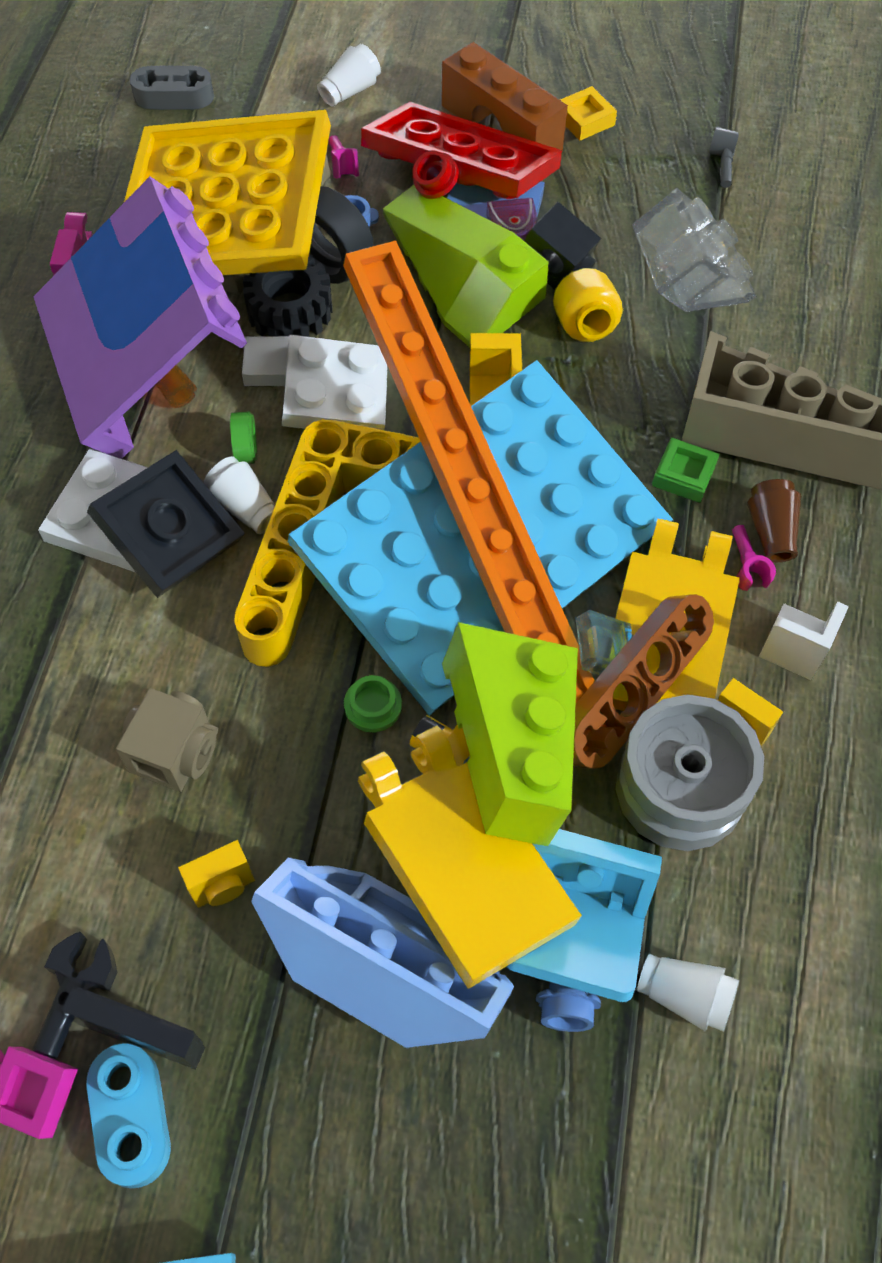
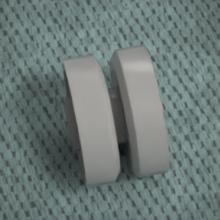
[615,694,764,851]

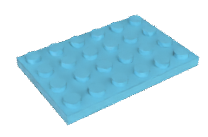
[287,360,673,716]

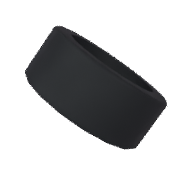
[309,186,373,284]

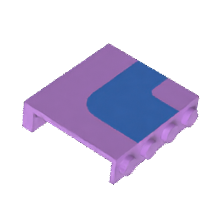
[34,176,247,459]

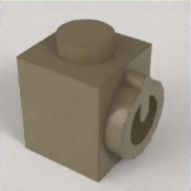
[116,688,218,792]

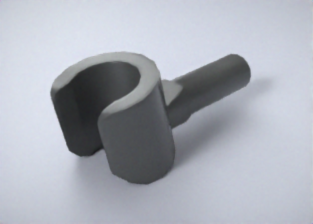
[709,127,739,188]

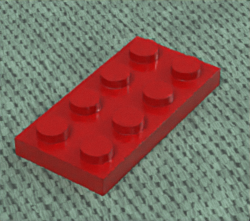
[361,102,562,199]

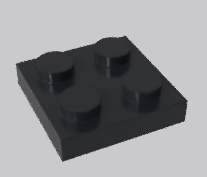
[87,450,245,598]

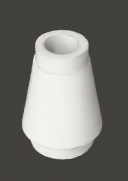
[317,44,381,107]
[204,456,275,534]
[637,954,739,1032]

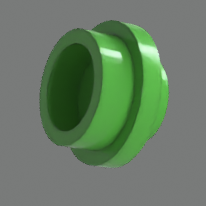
[344,675,402,732]

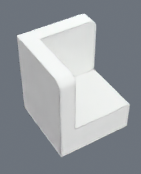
[759,602,849,680]

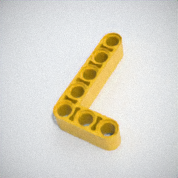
[234,419,421,667]

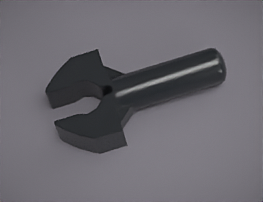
[33,932,117,1059]

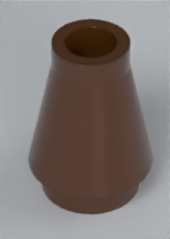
[747,479,801,563]

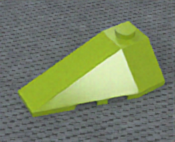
[383,185,548,348]

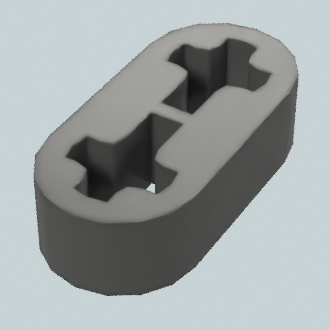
[130,66,214,110]

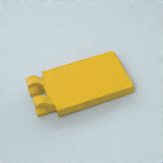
[601,518,740,711]
[358,726,582,989]

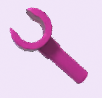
[328,135,359,179]
[732,525,776,591]

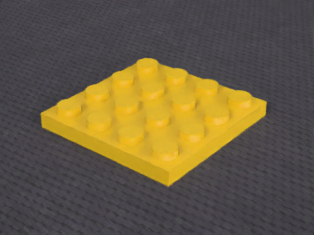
[124,110,331,275]

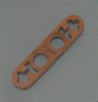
[573,594,714,769]

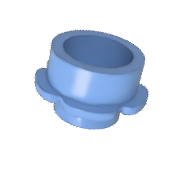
[536,982,601,1032]

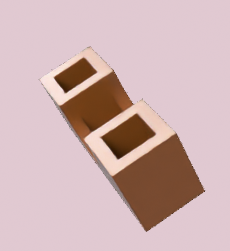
[442,42,568,150]

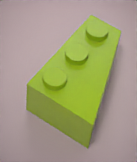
[442,622,578,846]

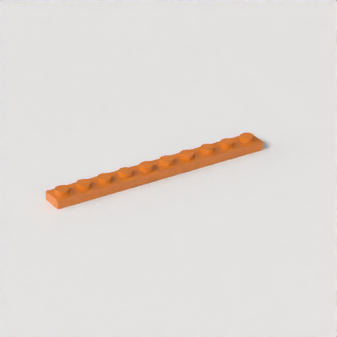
[343,240,607,751]

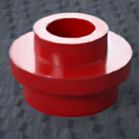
[413,150,459,199]

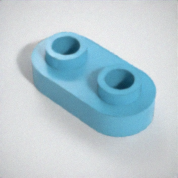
[87,1044,171,1188]

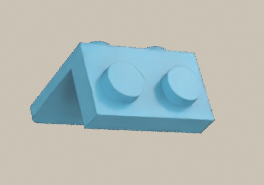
[506,829,662,1002]

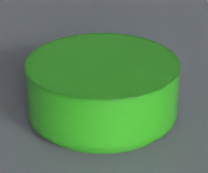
[230,411,257,464]

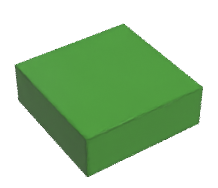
[652,437,720,503]

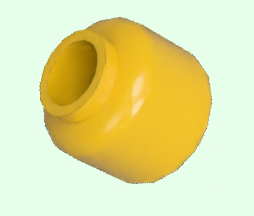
[553,268,623,342]

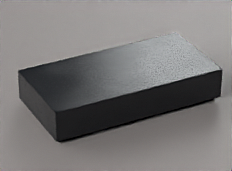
[61,987,205,1070]

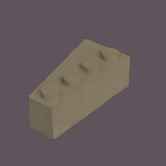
[682,331,882,490]

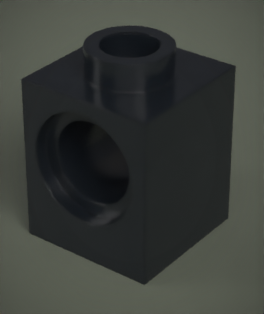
[524,202,602,290]

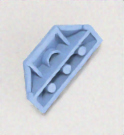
[252,858,514,1048]

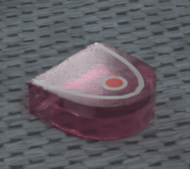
[486,198,537,241]

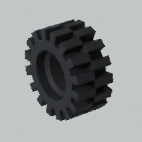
[243,256,333,337]

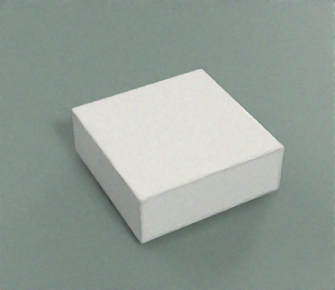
[242,336,289,386]

